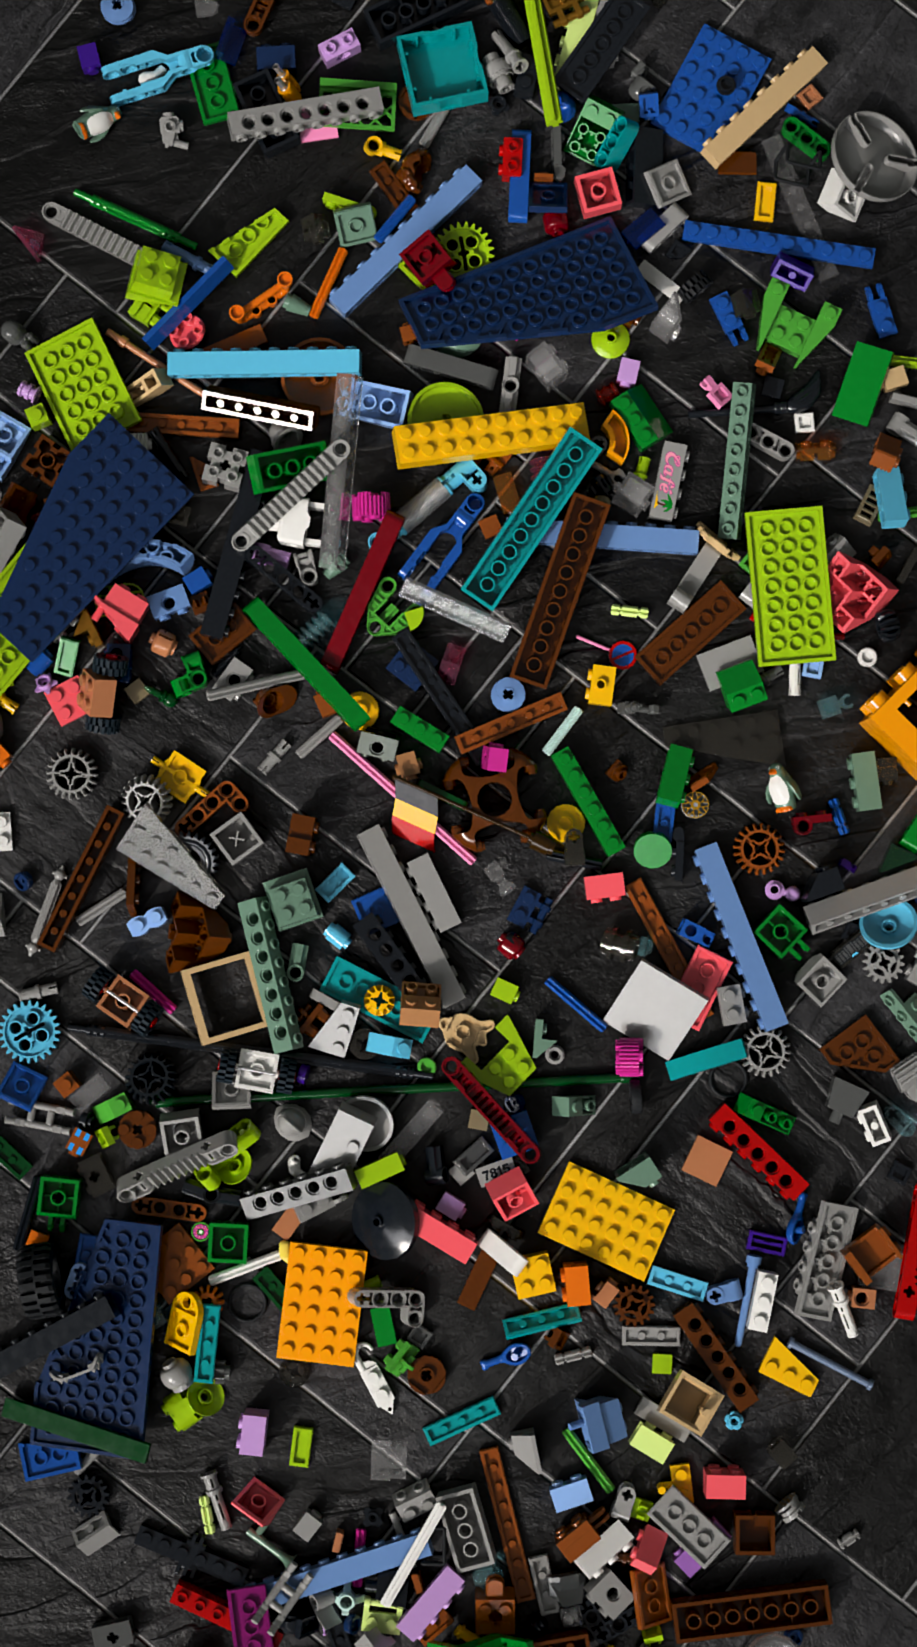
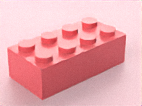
[415,1199,478,1264]

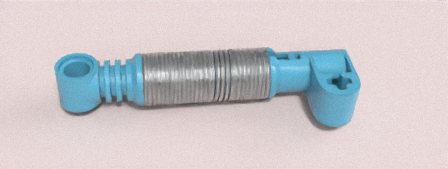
[368,460,488,548]

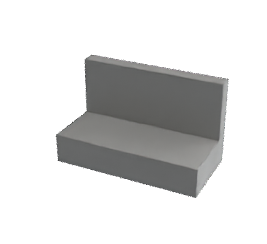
[71,1511,120,1556]

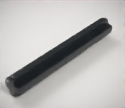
[13,1175,41,1251]

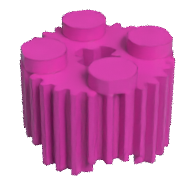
[352,491,391,523]
[615,1038,644,1077]

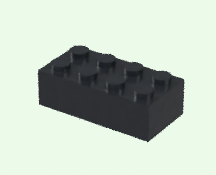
[233,68,301,160]

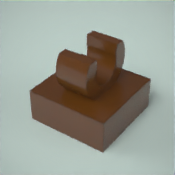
[868,545,892,570]
[188,591,209,616]
[544,1328,570,1350]

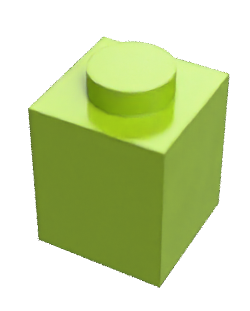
[24,402,53,432]
[490,977,521,1004]

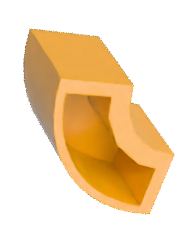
[601,410,630,467]

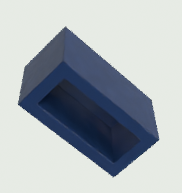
[256,43,297,75]

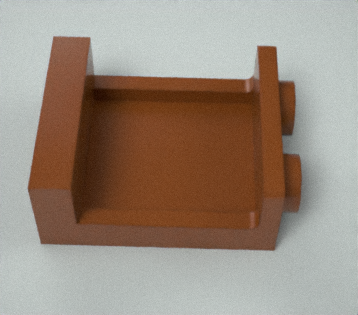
[840,1223,903,1286]

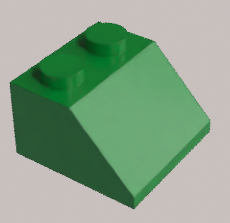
[715,658,768,713]

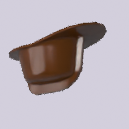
[253,684,297,718]

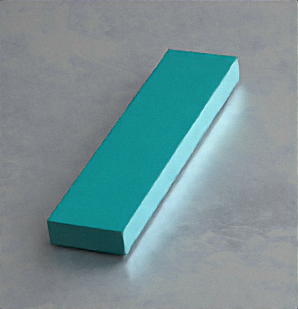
[193,1303,221,1384]
[502,1304,582,1340]
[422,1395,501,1446]

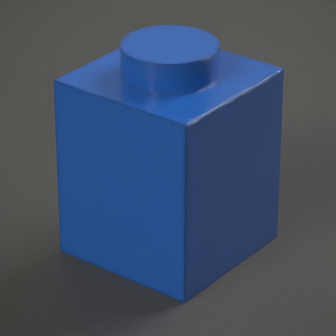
[182,566,214,596]

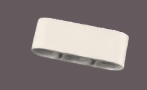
[477,1228,529,1277]

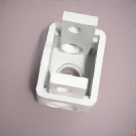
[269,498,329,549]

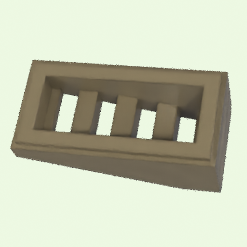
[853,484,878,527]

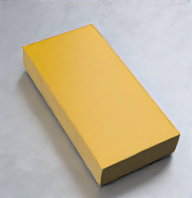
[753,181,777,223]

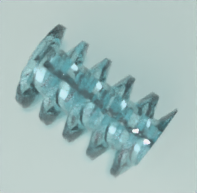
[294,611,336,650]

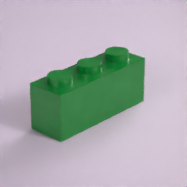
[390,706,450,754]
[655,744,695,809]

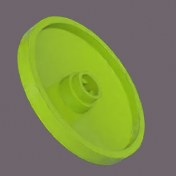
[407,382,484,424]

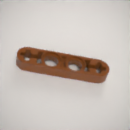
[132,1196,207,1222]

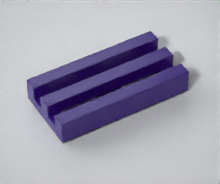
[745,1229,788,1257]

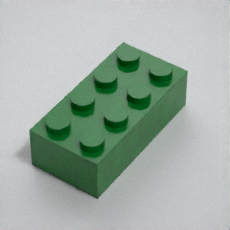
[246,441,333,495]

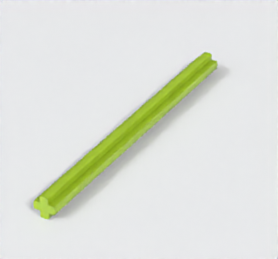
[524,0,563,127]

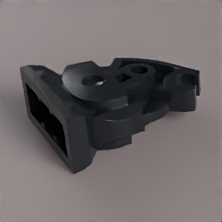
[269,1608,320,1640]

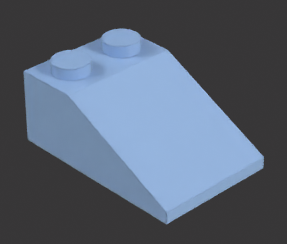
[346,379,414,429]

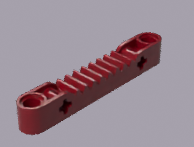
[441,1057,542,1164]

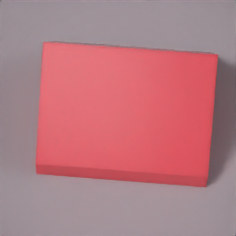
[231,1477,285,1527]

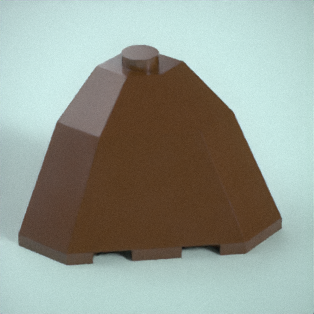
[165,891,232,973]

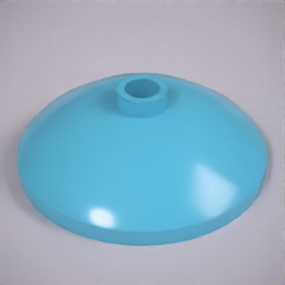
[859,902,917,950]

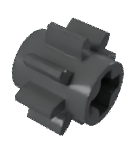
[214,1360,231,1384]

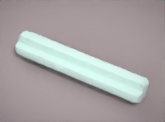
[542,706,583,756]

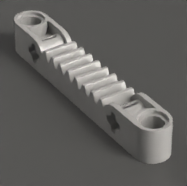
[117,1130,238,1203]

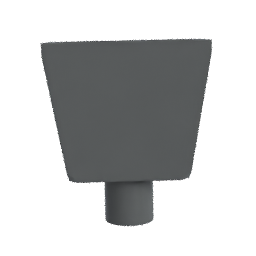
[825,1076,869,1125]

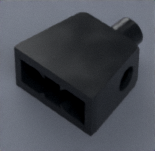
[365,1570,411,1610]

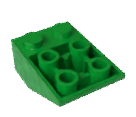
[563,95,626,168]

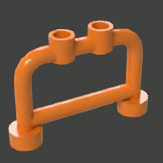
[229,271,293,324]

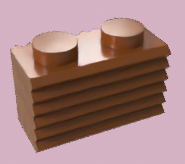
[869,432,903,473]

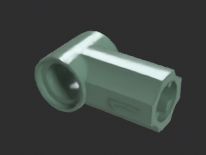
[287,943,309,982]

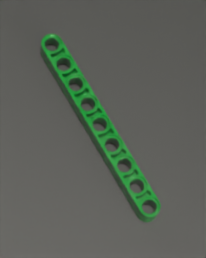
[242,597,370,732]

